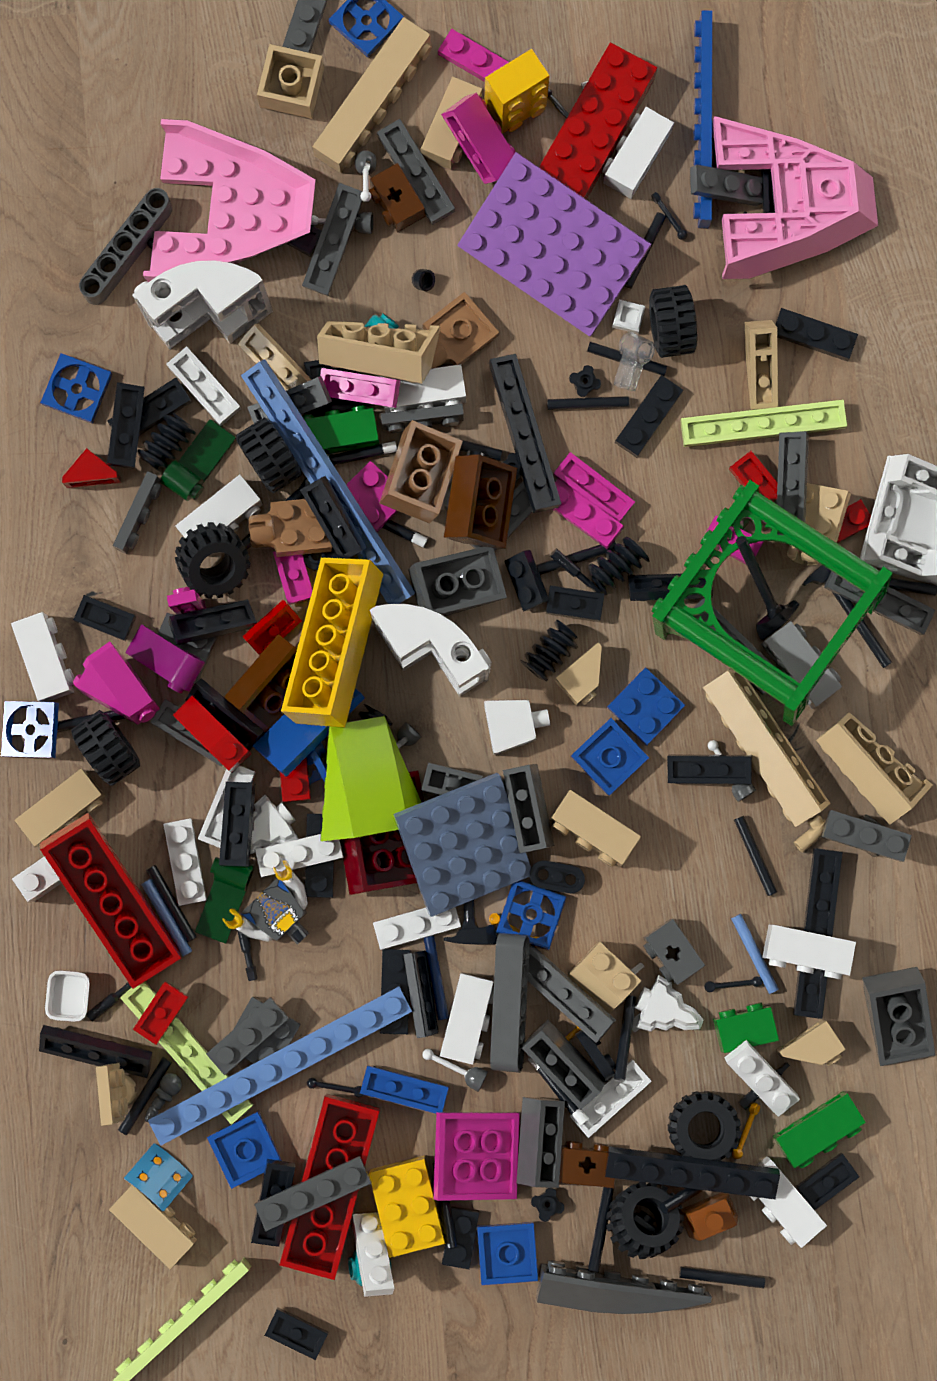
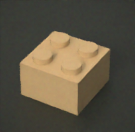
[257,44,324,119]

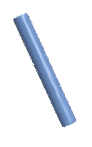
[141,879,192,957]
[731,914,779,994]

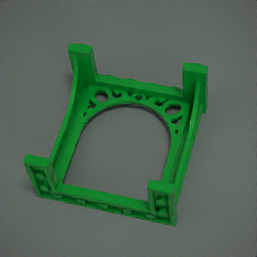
[651,480,893,726]

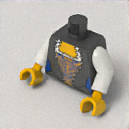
[222,860,309,945]

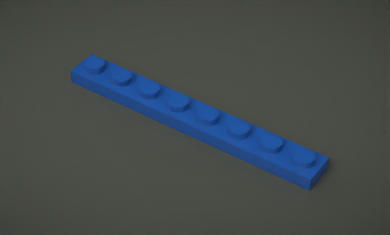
[693,10,712,228]

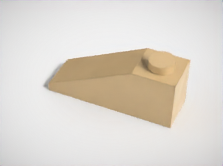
[745,320,778,410]

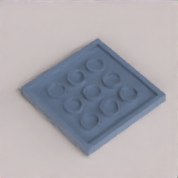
[393,773,531,917]

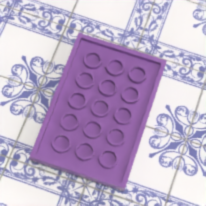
[457,152,652,337]

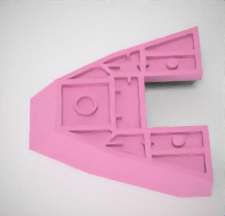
[712,116,878,279]
[143,119,316,282]

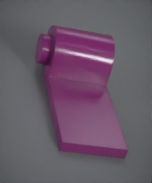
[125,624,206,694]

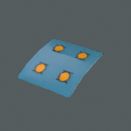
[124,1143,193,1211]

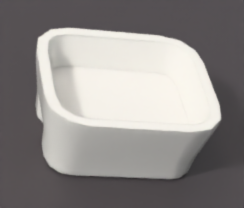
[45,971,90,1022]

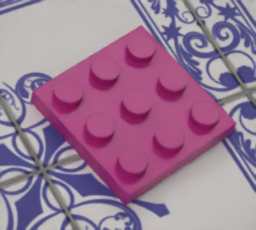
[433,1112,519,1201]

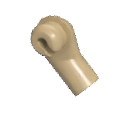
[794,814,826,853]

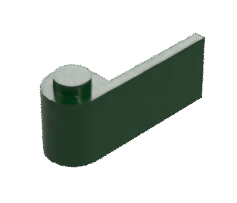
[160,419,237,501]
[195,857,255,944]

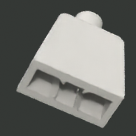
[484,700,550,755]

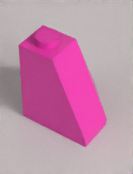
[73,641,160,725]

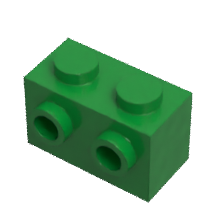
[713,1002,779,1053]

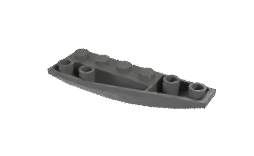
[536,1260,712,1314]

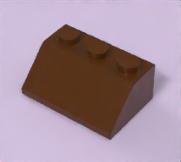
[444,454,517,549]
[224,634,297,732]

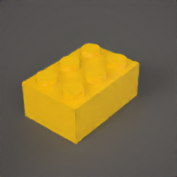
[485,49,550,134]
[369,1155,445,1258]

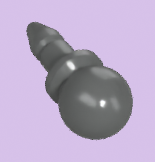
[145,1073,182,1122]

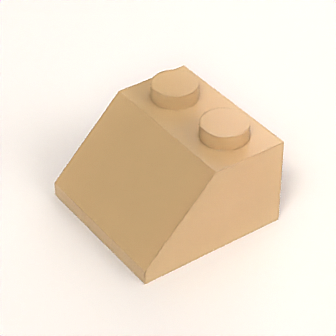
[567,941,641,1014]

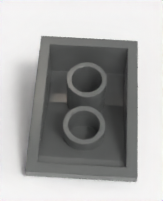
[408,547,507,617]
[862,967,935,1066]

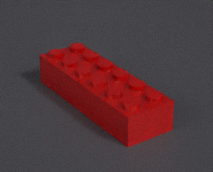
[539,42,657,200]
[40,813,181,989]
[279,1094,381,1280]

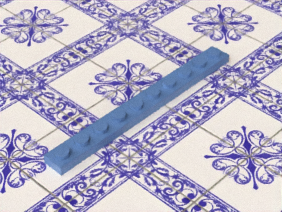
[241,359,415,604]
[148,986,412,1146]

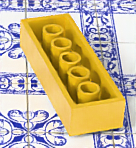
[281,558,383,728]

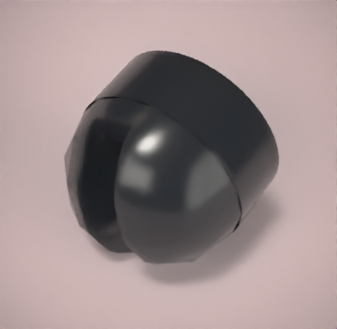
[411,269,435,292]

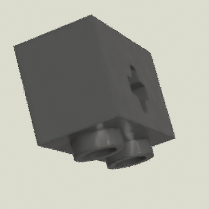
[421,763,483,796]
[643,919,705,985]

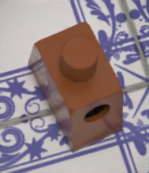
[679,1193,738,1241]

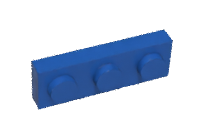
[360,1065,449,1114]

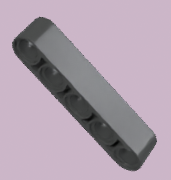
[79,188,172,305]
[490,933,530,1073]

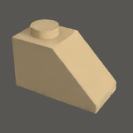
[555,643,602,706]
[776,1020,846,1066]

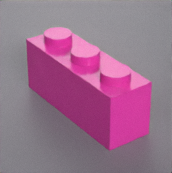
[441,92,515,184]

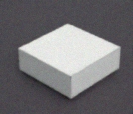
[612,299,646,334]

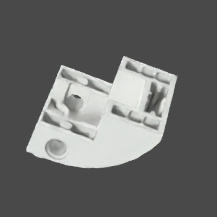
[132,260,273,350]
[860,454,937,585]
[370,604,492,697]

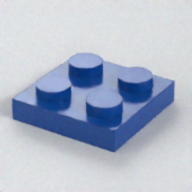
[607,667,685,746]
[571,718,649,796]
[207,1111,282,1189]
[477,1222,538,1285]

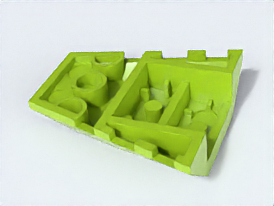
[320,716,421,841]

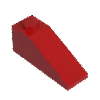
[173,696,252,773]

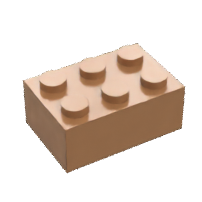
[379,420,463,524]

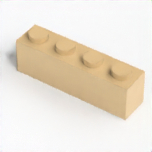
[317,321,440,384]
[816,713,933,825]

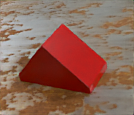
[62,448,121,488]

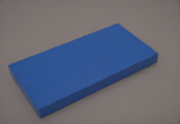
[253,688,365,777]

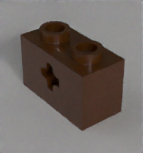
[369,163,425,233]
[559,1141,615,1188]

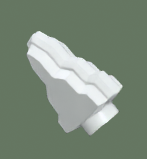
[250,795,299,854]
[635,975,704,1031]

